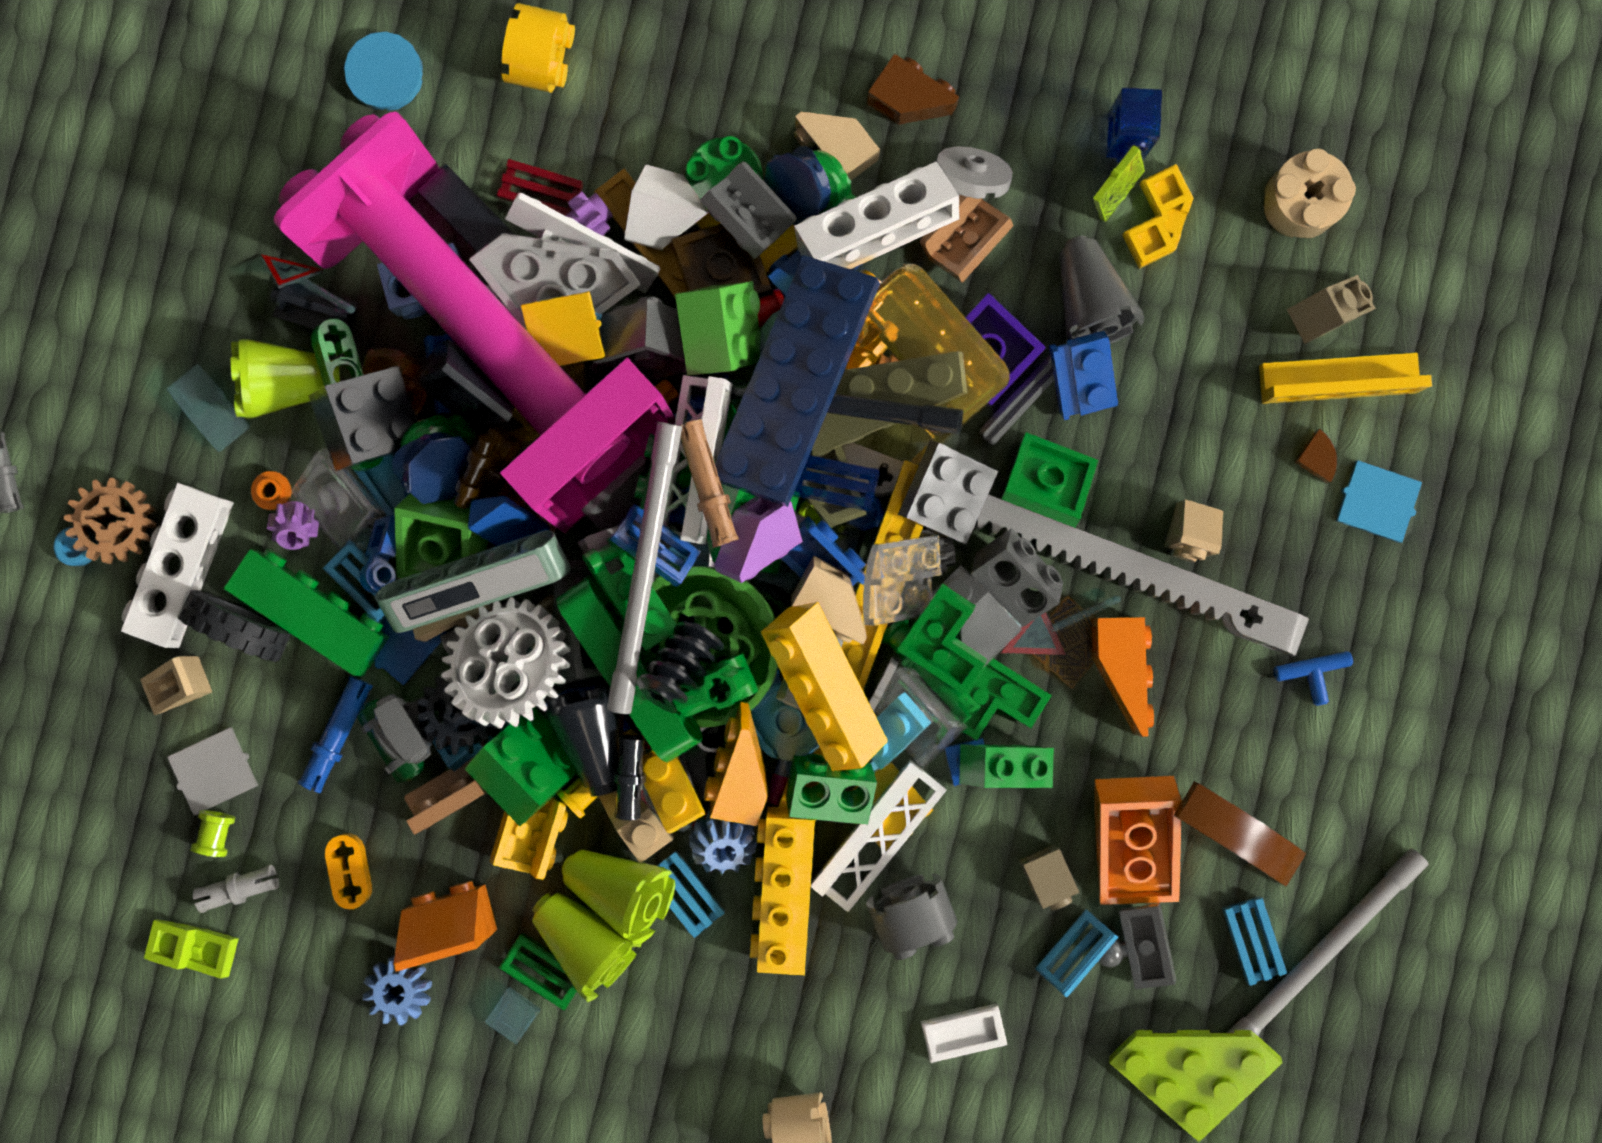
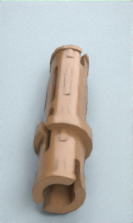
[680,419,739,547]

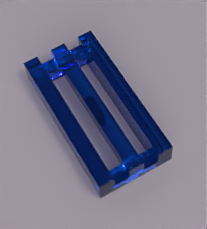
[793,455,879,512]

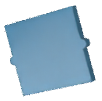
[1336,460,1422,543]

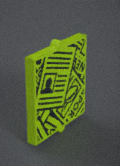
[1093,145,1145,222]

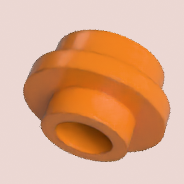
[251,471,292,510]

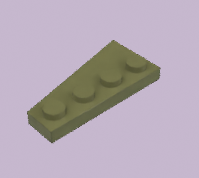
[812,351,967,457]

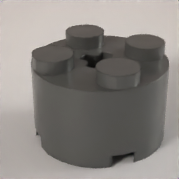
[866,874,958,960]

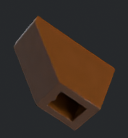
[867,54,959,125]

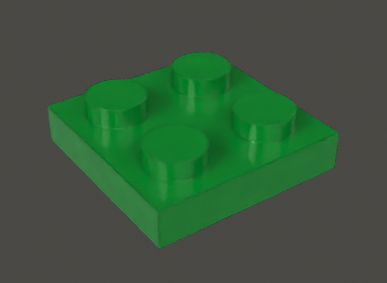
[1001,432,1099,528]

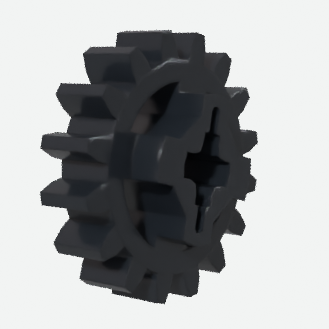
[418,674,505,755]

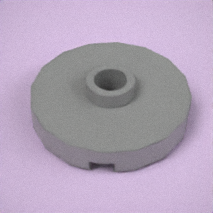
[937,146,1013,199]

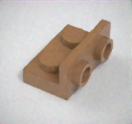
[405,758,487,835]

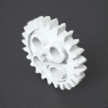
[441,597,571,728]

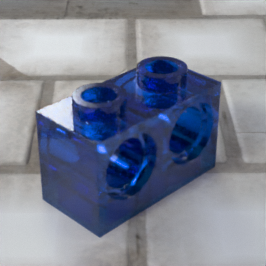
[1106,88,1162,163]

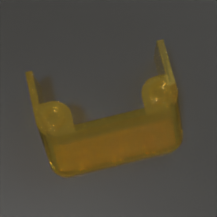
[855,264,1010,465]

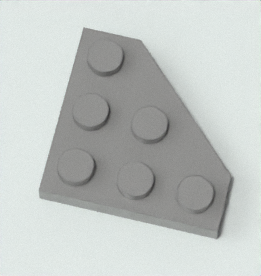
[469,233,640,330]

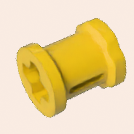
[556,777,598,819]

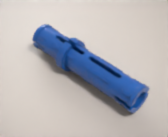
[297,676,373,793]

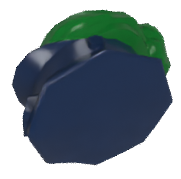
[765,146,856,226]
[392,414,476,504]

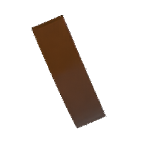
[1173,781,1306,887]

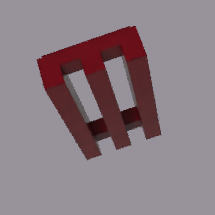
[497,159,584,216]

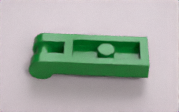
[582,537,676,652]

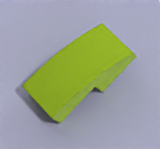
[144,920,239,979]

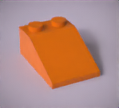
[1095,776,1182,905]
[393,881,497,972]

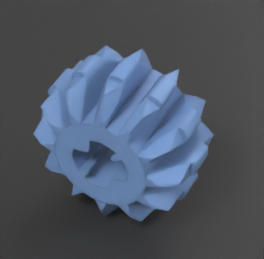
[689,810,757,876]
[363,956,432,1025]

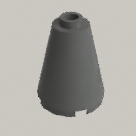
[1060,236,1144,344]

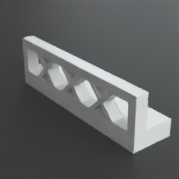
[663,375,733,544]
[811,760,947,912]

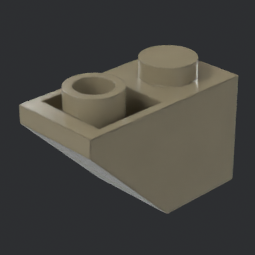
[1287,275,1376,344]

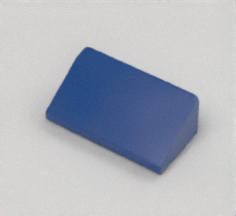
[468,496,550,546]

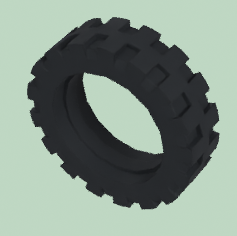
[178,590,291,662]

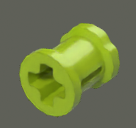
[190,810,235,857]

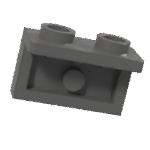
[700,161,797,259]

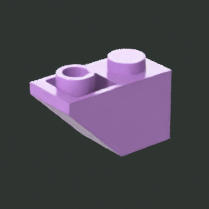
[714,496,803,583]

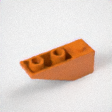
[1091,617,1154,737]

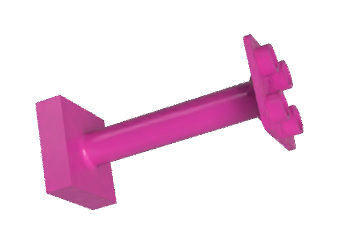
[273,111,676,534]

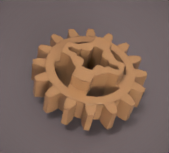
[64,478,157,564]

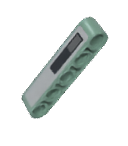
[375,530,571,633]

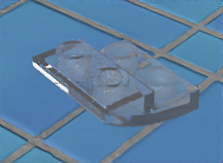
[863,535,942,626]

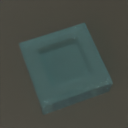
[485,987,541,1045]

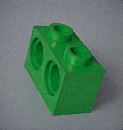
[959,744,1054,788]
[786,754,877,825]

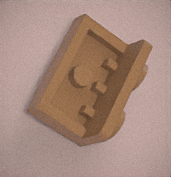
[920,194,1014,283]

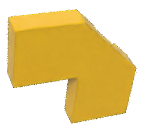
[1122,164,1193,269]

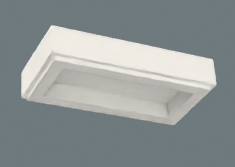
[921,1003,1007,1063]

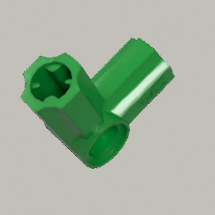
[673,653,759,718]

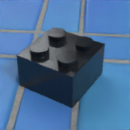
[308,366,418,472]

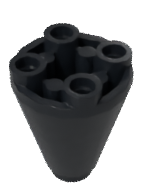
[545,683,624,797]

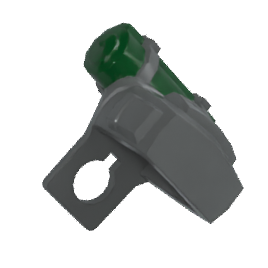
[357,694,456,783]

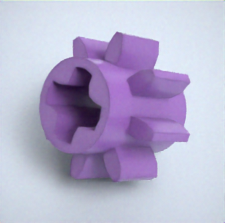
[565,191,613,236]
[267,501,319,550]

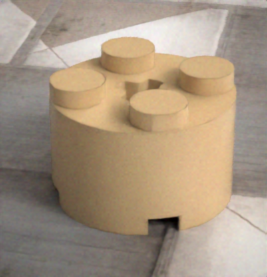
[1264,149,1356,239]
[763,1092,832,1143]

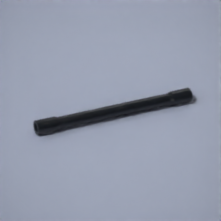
[682,371,963,434]

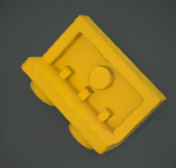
[489,796,568,880]

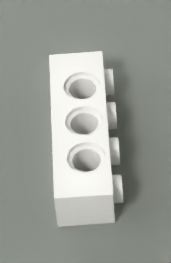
[794,161,959,269]
[121,483,234,648]

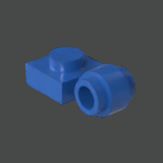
[360,515,396,593]

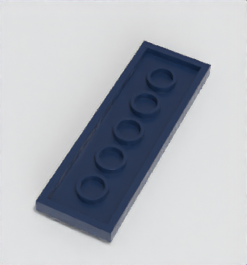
[715,255,880,507]

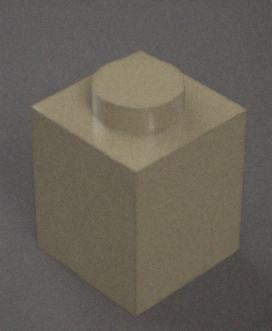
[1018,845,1079,910]

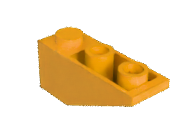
[704,702,767,826]

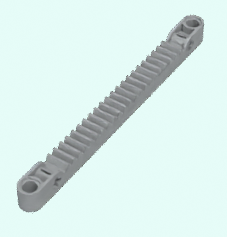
[842,443,1309,656]

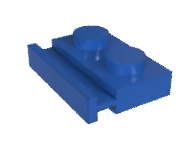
[1049,331,1118,420]

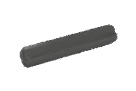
[979,355,1054,445]

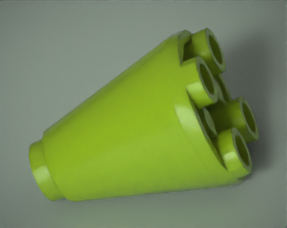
[231,339,340,418]

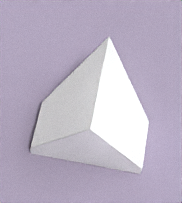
[624,165,709,251]

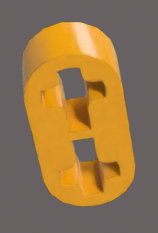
[325,833,372,909]

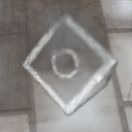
[291,447,385,551]
[874,667,967,769]

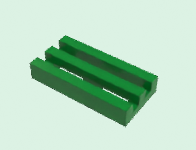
[499,932,577,1011]

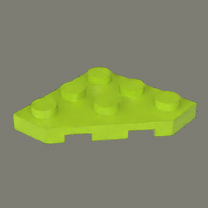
[1109,1030,1282,1142]

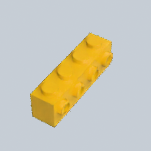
[761,602,888,771]
[750,807,815,976]

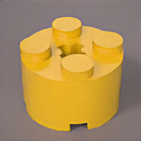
[502,3,575,93]

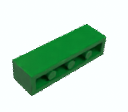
[223,548,390,676]

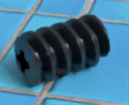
[637,622,724,714]

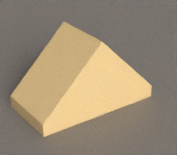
[140,656,212,715]

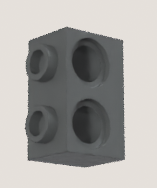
[971,528,1063,627]

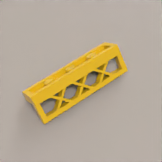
[1259,353,1432,404]

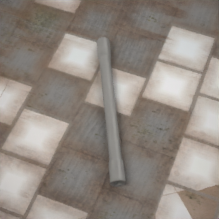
[607,422,682,714]
[1227,848,1429,1036]

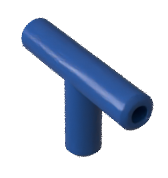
[1273,651,1353,706]

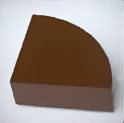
[1295,429,1337,484]

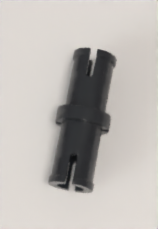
[613,735,646,820]

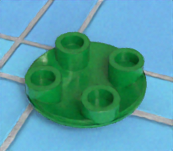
[685,136,763,212]

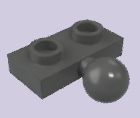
[1094,903,1176,990]

